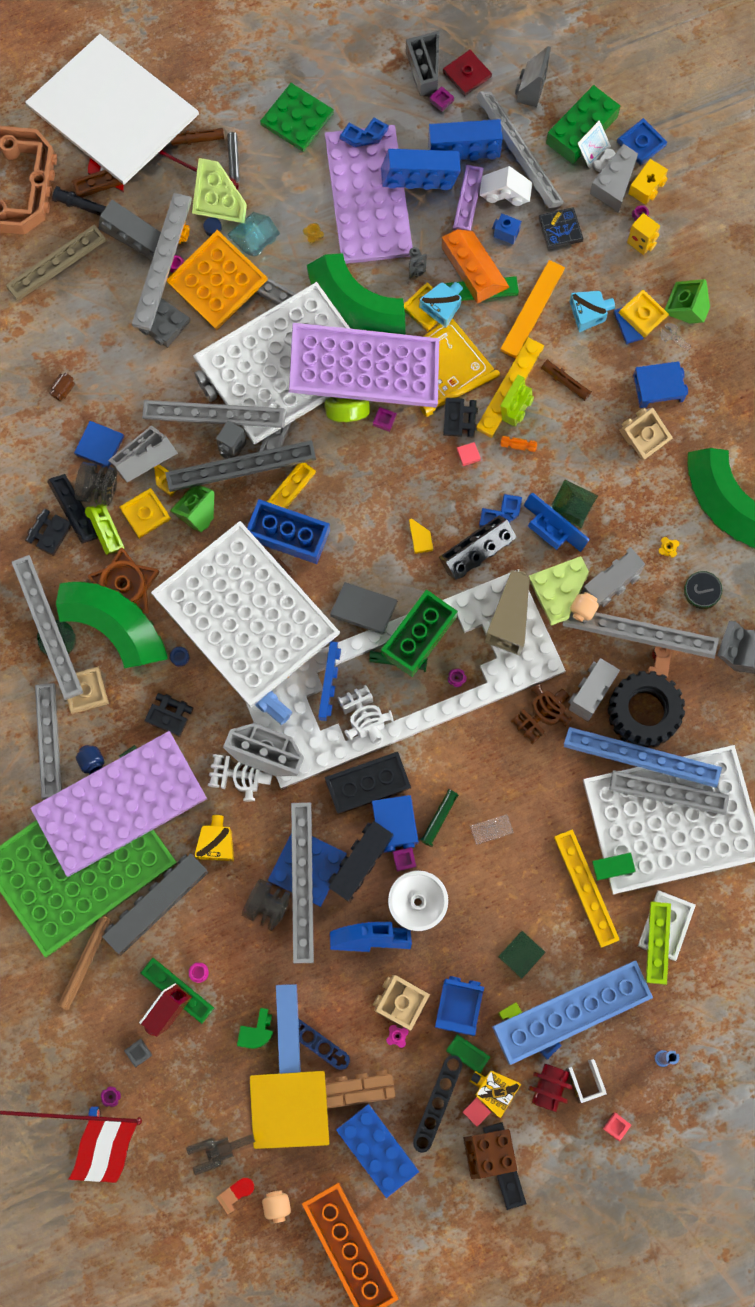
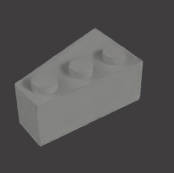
[590,144,638,213]
[108,425,178,482]
[582,547,645,607]
[568,658,620,722]

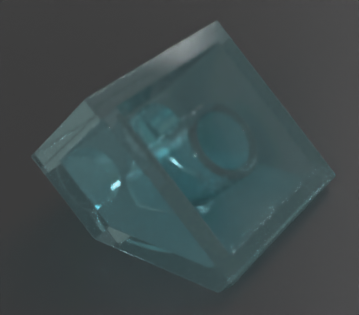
[227,212,280,256]

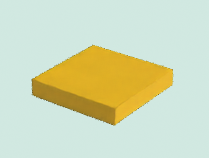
[404,282,438,332]
[618,290,669,338]
[119,488,171,539]

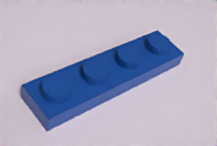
[318,641,341,721]

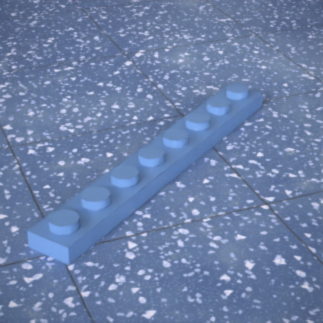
[564,727,722,788]

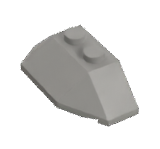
[223,723,304,776]

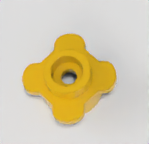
[658,537,679,558]

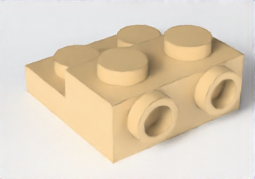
[619,407,673,460]
[373,975,430,1031]

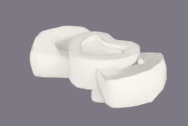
[593,148,616,172]

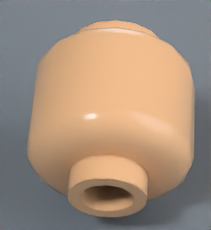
[570,592,599,622]
[262,1190,291,1223]

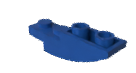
[329,922,412,952]

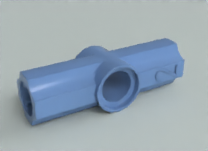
[255,691,292,725]

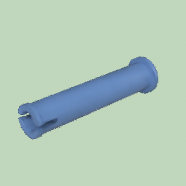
[655,1050,679,1067]

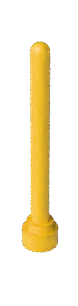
[420,370,500,417]

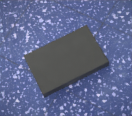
[330,582,398,634]

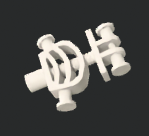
[337,685,394,744]
[208,754,272,802]

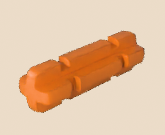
[501,436,537,452]

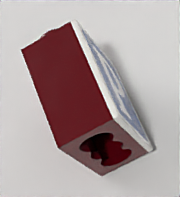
[139,983,192,1037]

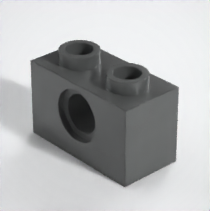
[216,421,246,459]

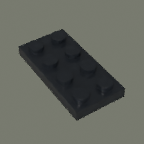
[325,751,411,815]

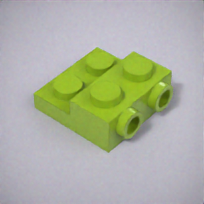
[500,375,534,427]

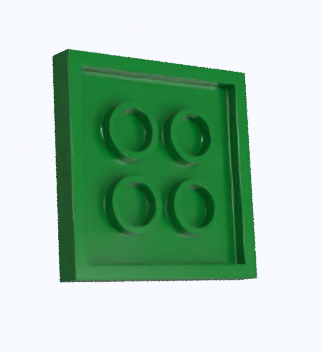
[260,83,334,152]

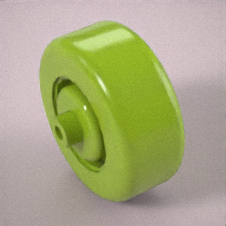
[325,397,370,422]

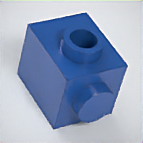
[492,213,522,244]

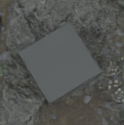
[124,1039,153,1068]

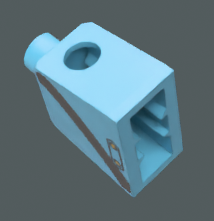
[419,282,463,328]
[569,291,615,332]

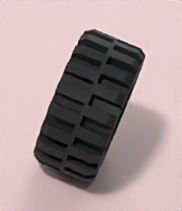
[608,671,685,748]

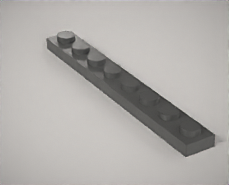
[165,440,316,492]

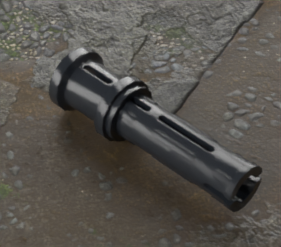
[52,186,107,216]

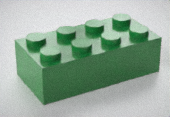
[546,85,621,164]
[381,589,458,677]

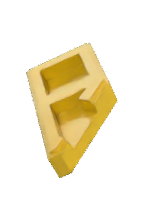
[154,464,176,497]
[409,519,433,554]

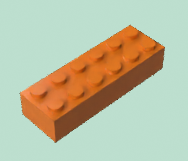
[302,1182,399,1307]

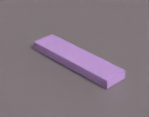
[453,165,484,231]

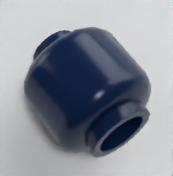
[76,745,105,775]

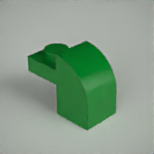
[237,1008,274,1049]

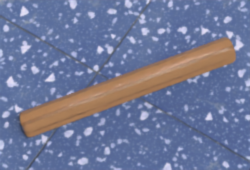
[58,916,111,1010]

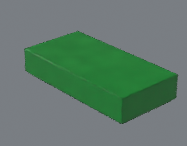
[592,852,636,881]
[446,1034,490,1073]

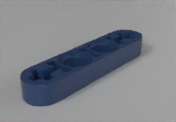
[298,1018,350,1070]

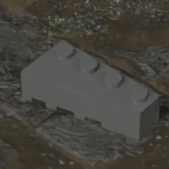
[98,200,161,261]

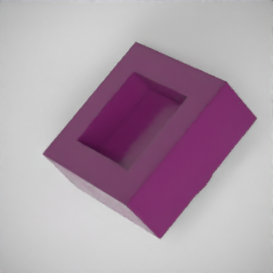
[429,86,454,112]
[373,407,397,432]
[393,848,416,872]

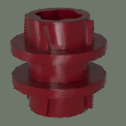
[528,1064,573,1112]

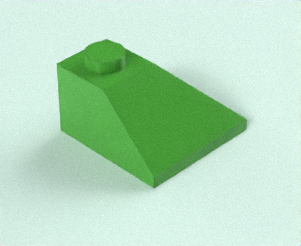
[665,279,710,324]
[170,485,214,532]

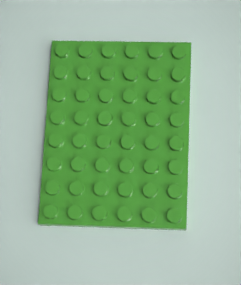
[0,820,177,958]

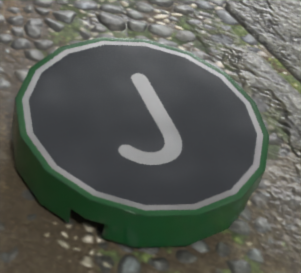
[684,571,722,609]

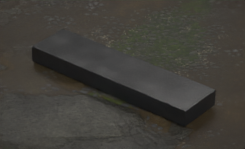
[47,474,98,544]
[483,1122,527,1210]

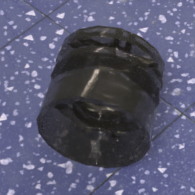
[75,462,117,507]
[241,879,291,931]

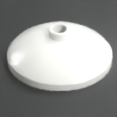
[388,871,448,931]

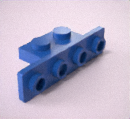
[524,493,590,552]

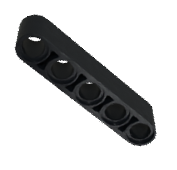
[413,1054,462,1153]

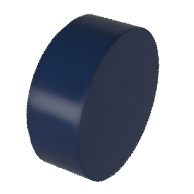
[203,217,222,236]
[170,647,190,667]

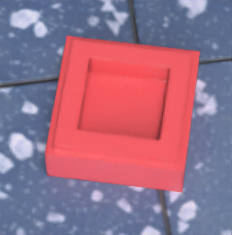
[457,442,481,466]
[463,1097,491,1127]
[602,1112,631,1142]

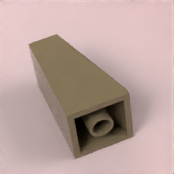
[484,570,530,656]

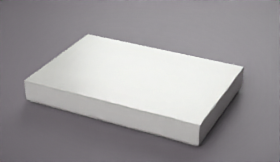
[637,890,696,961]

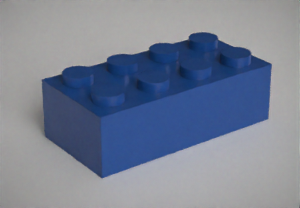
[428,119,503,161]
[381,149,461,190]
[247,499,330,564]
[336,1104,419,1198]

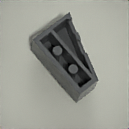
[405,31,439,96]

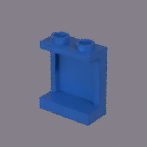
[633,361,688,408]
[372,795,418,852]
[435,976,484,1036]

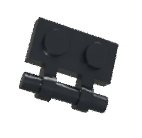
[443,398,478,438]
[25,508,71,556]
[144,693,194,737]

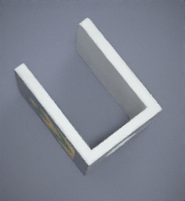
[566,1059,607,1103]

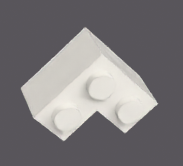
[480,166,532,206]

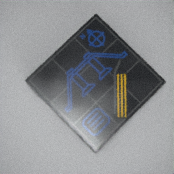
[539,207,583,250]

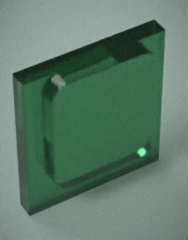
[498,931,546,979]

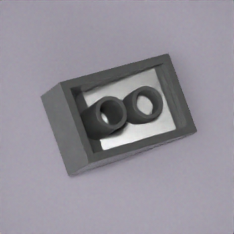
[515,46,551,107]

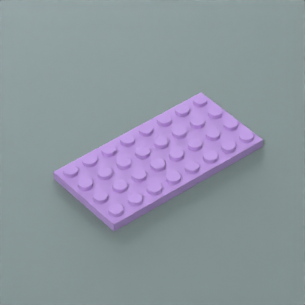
[325,125,413,264]
[289,323,439,408]
[31,731,207,877]

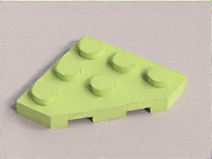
[192,158,247,223]
[529,556,589,625]

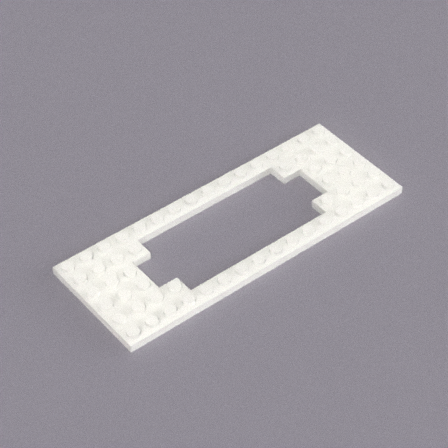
[246,569,566,790]

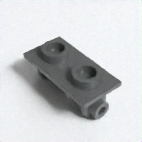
[409,247,427,278]

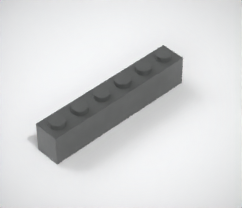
[102,853,209,955]

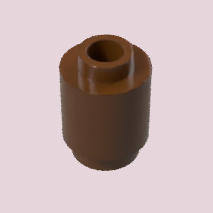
[49,373,75,401]

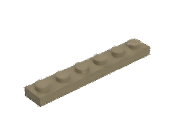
[6,224,106,301]

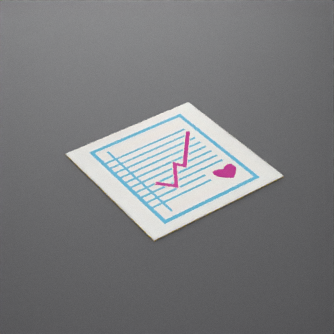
[578,120,611,169]

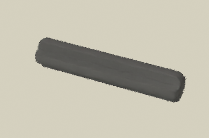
[227,132,240,182]

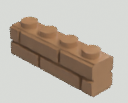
[325,1070,396,1109]

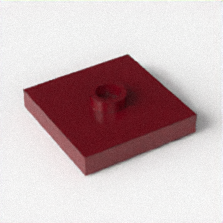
[443,50,492,96]

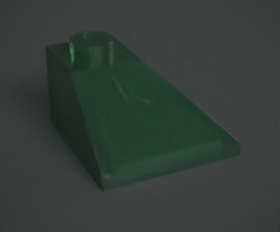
[551,480,598,528]

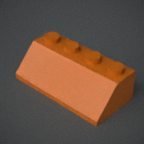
[442,229,509,304]

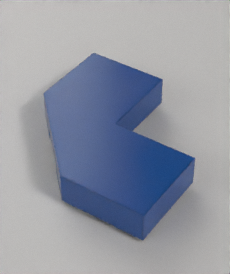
[340,117,389,147]
[479,494,522,528]

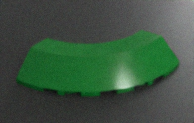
[307,253,406,335]
[687,448,755,549]
[56,582,168,669]

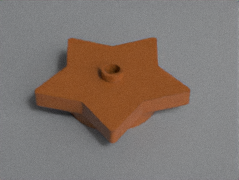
[87,547,160,614]

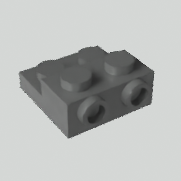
[139,298,190,348]

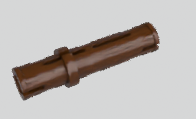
[171,128,224,146]
[541,359,592,401]

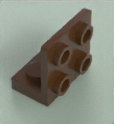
[463,1129,517,1179]

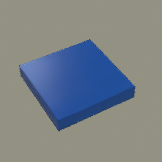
[617,118,667,166]
[74,421,124,468]

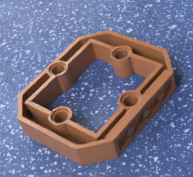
[0,126,57,235]

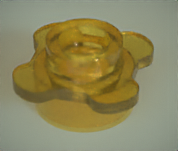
[303,223,324,243]

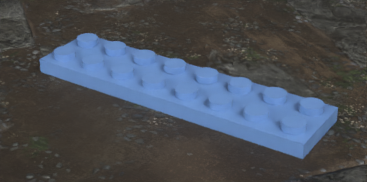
[492,960,653,1065]

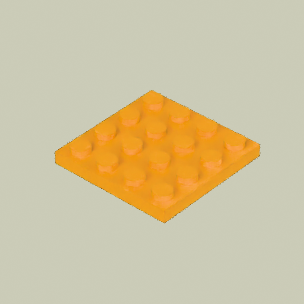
[166,230,268,331]

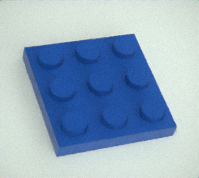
[268,833,347,907]

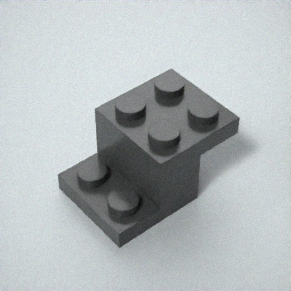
[717,621,755,674]

